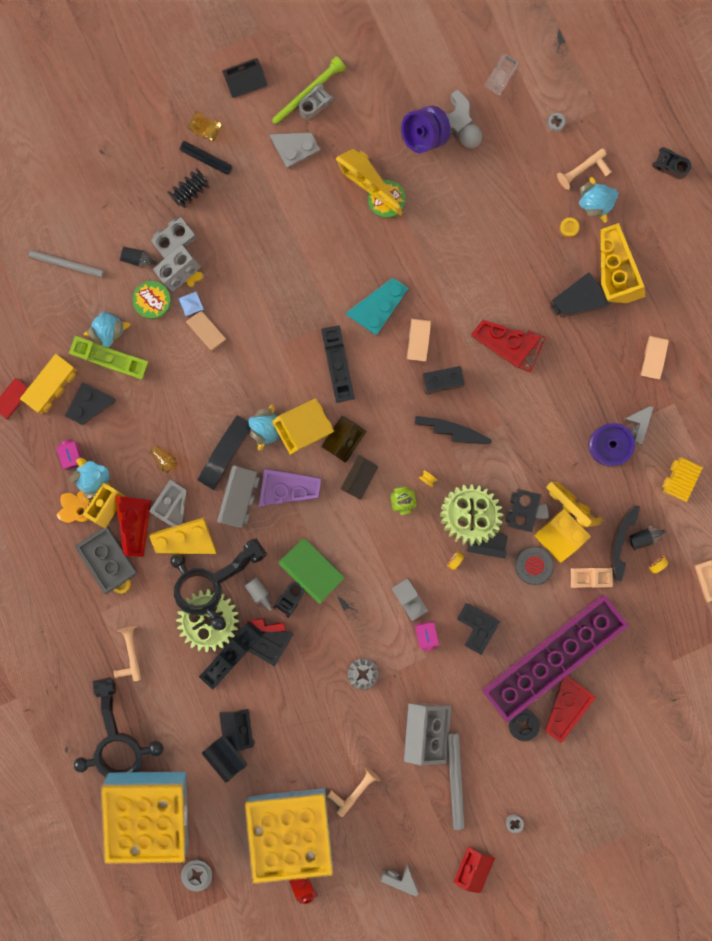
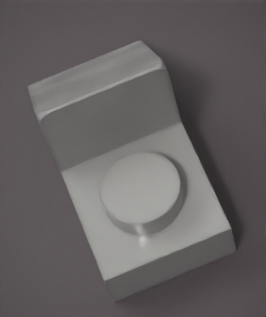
[623,406,654,445]
[391,578,428,621]
[380,863,418,897]

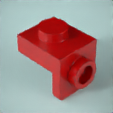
[289,877,318,904]

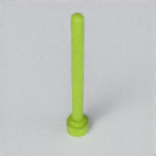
[272,56,346,124]

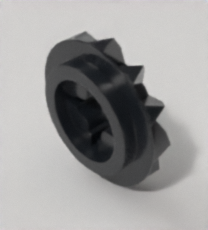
[508,710,540,741]

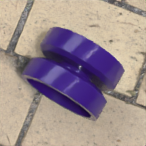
[401,105,451,153]
[588,423,635,467]

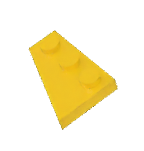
[546,481,603,527]
[149,517,217,554]

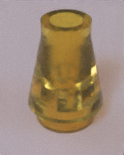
[150,445,178,473]

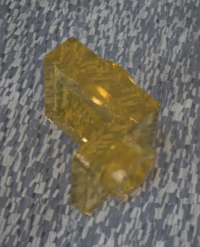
[188,111,222,142]

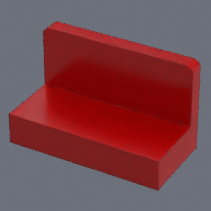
[453,847,495,893]

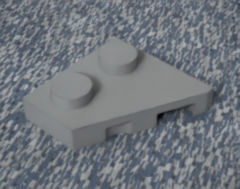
[270,133,320,169]
[149,479,186,527]

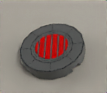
[515,547,554,585]

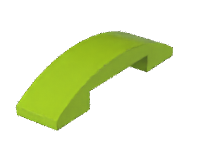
[69,336,148,380]

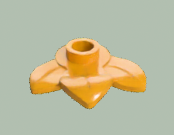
[56,490,90,523]

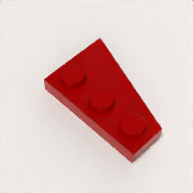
[471,320,541,368]
[115,496,151,557]
[545,675,596,743]

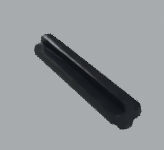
[180,141,232,175]

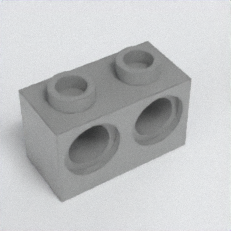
[151,217,197,259]
[153,244,201,291]

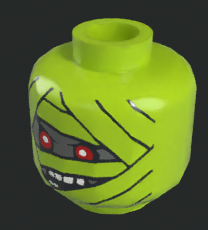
[390,486,417,515]

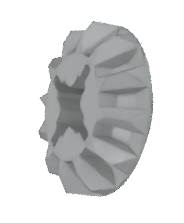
[348,659,378,689]
[181,859,212,892]

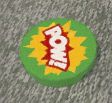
[368,180,406,218]
[132,281,171,319]

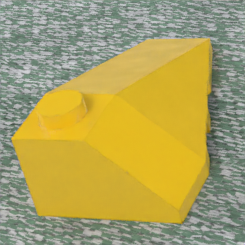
[336,149,403,216]
[601,223,645,303]

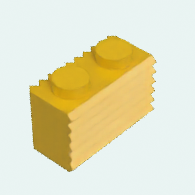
[662,457,703,502]
[83,483,126,528]

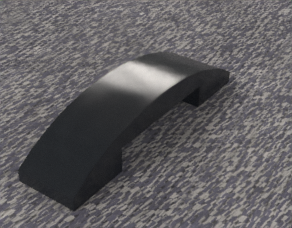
[321,325,355,403]
[197,415,251,490]
[610,506,640,582]

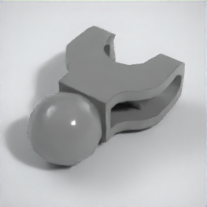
[446,90,483,149]

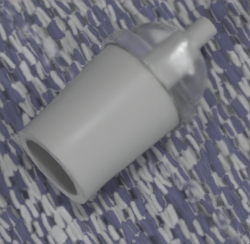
[244,577,272,611]

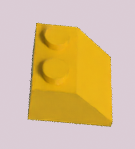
[533,509,591,563]

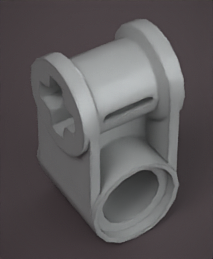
[299,83,334,120]

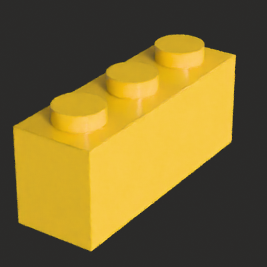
[20,354,77,414]

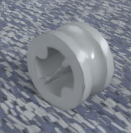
[547,113,565,131]
[506,814,524,833]

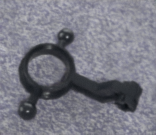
[170,538,267,631]
[73,677,164,778]

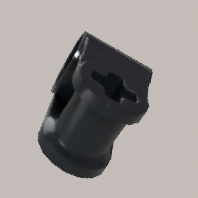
[652,147,691,179]
[273,581,305,618]

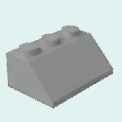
[217,466,260,528]
[404,703,452,766]

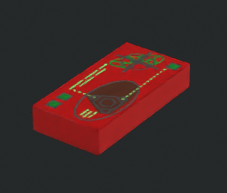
[519,330,546,373]

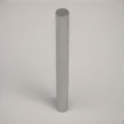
[29,250,104,278]

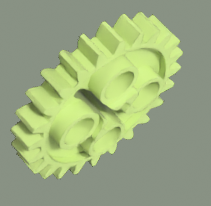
[440,484,503,546]
[176,589,239,652]

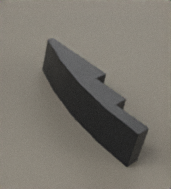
[414,416,491,445]
[199,621,263,690]

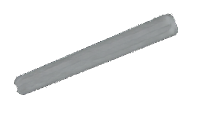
[448,733,465,830]

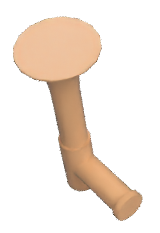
[557,149,612,190]
[114,626,141,681]
[327,767,381,817]

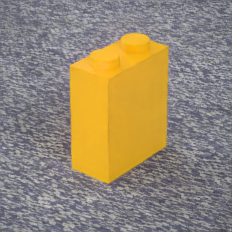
[272,398,334,455]

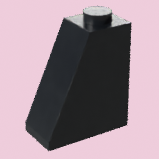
[550,273,612,318]

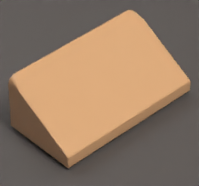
[186,311,226,352]

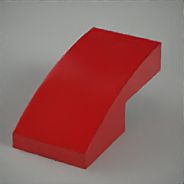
[244,618,286,632]

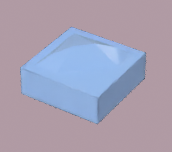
[179,292,204,317]

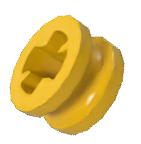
[419,470,438,488]

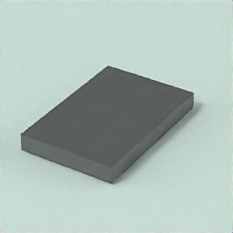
[75,526,138,595]

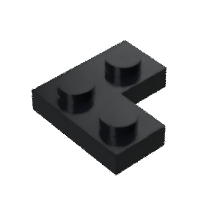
[457,603,500,655]

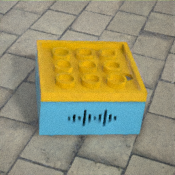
[102,772,189,863]
[245,788,333,883]

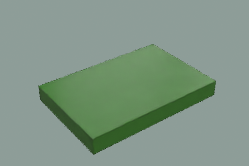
[278,538,345,604]

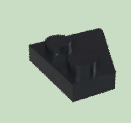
[65,382,116,425]
[248,631,293,666]

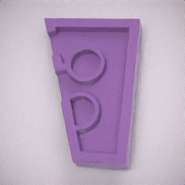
[259,468,322,507]

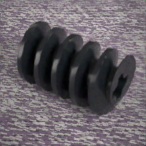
[167,167,210,209]

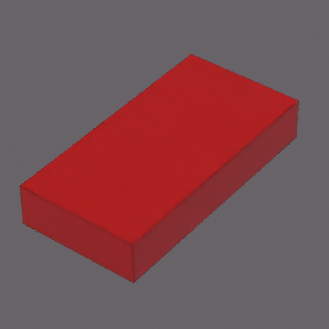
[0,377,29,419]

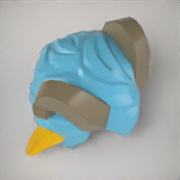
[579,177,618,223]
[84,311,131,347]
[248,404,280,451]
[69,458,110,500]

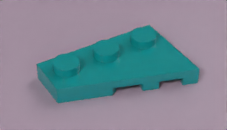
[345,278,409,336]

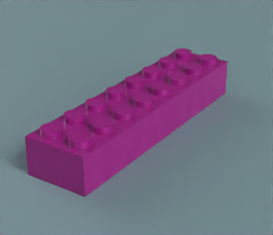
[481,594,629,723]

